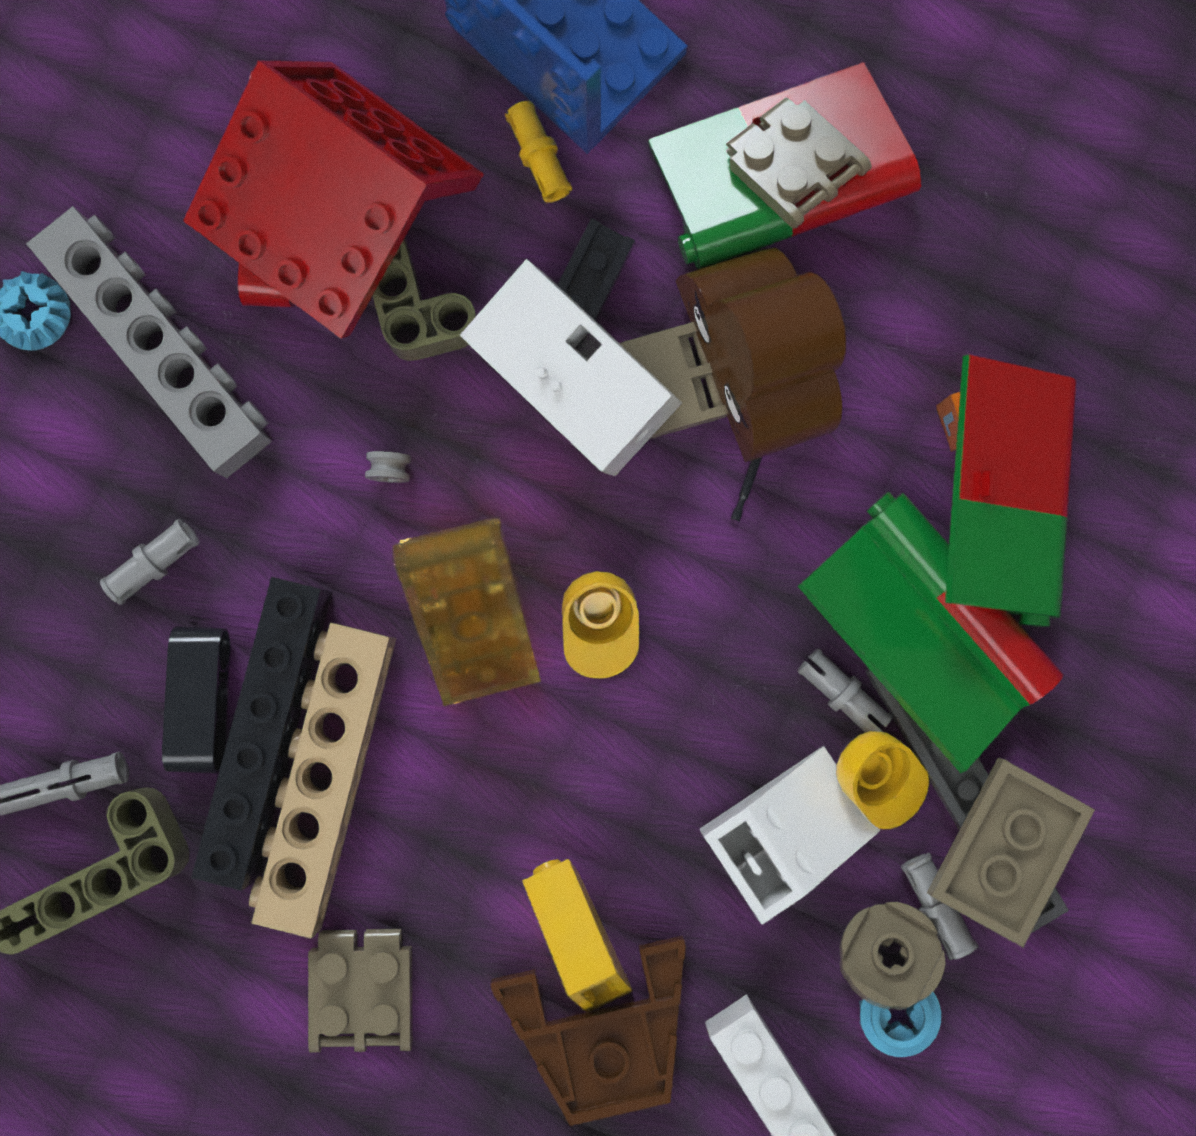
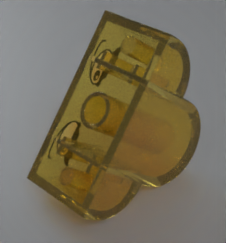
[393,516,541,706]

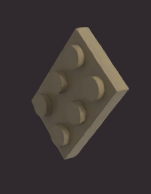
[927,758,1095,947]

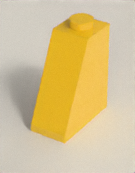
[522,859,633,1012]

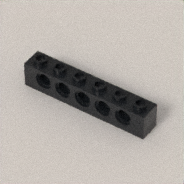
[191,577,332,891]

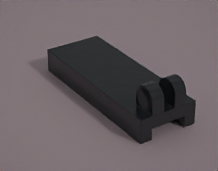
[557,218,636,353]

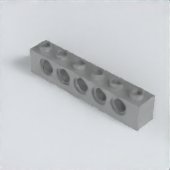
[26,206,272,478]

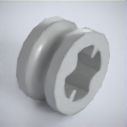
[365,451,411,483]

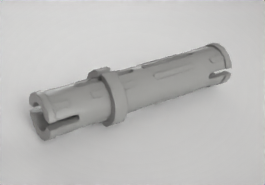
[0,752,129,816]

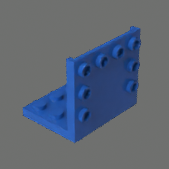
[445,0,687,154]

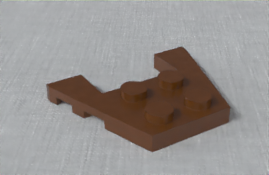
[490,935,686,1126]

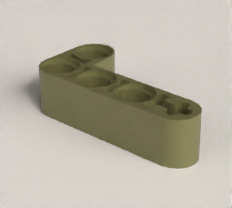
[373,236,477,361]
[0,787,190,954]

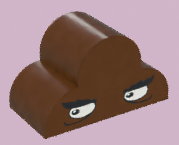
[675,247,846,463]

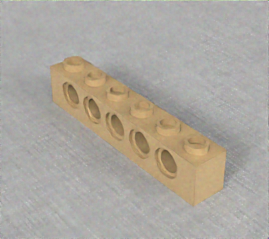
[249,623,397,938]

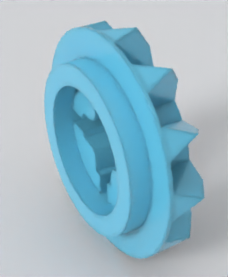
[0,271,71,350]
[859,992,941,1057]

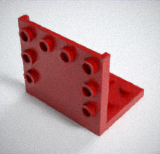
[183,61,484,339]

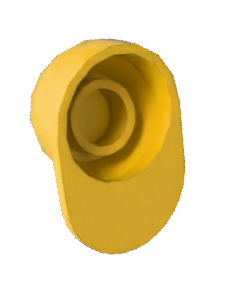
[562,571,639,678]
[836,731,929,829]

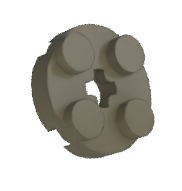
[839,902,945,1010]

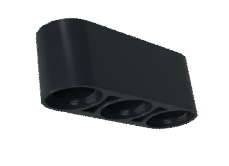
[162,626,230,774]

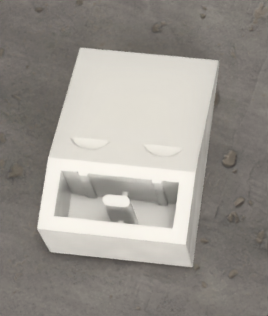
[699,746,880,924]

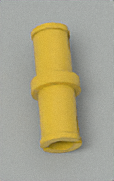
[505,101,572,203]

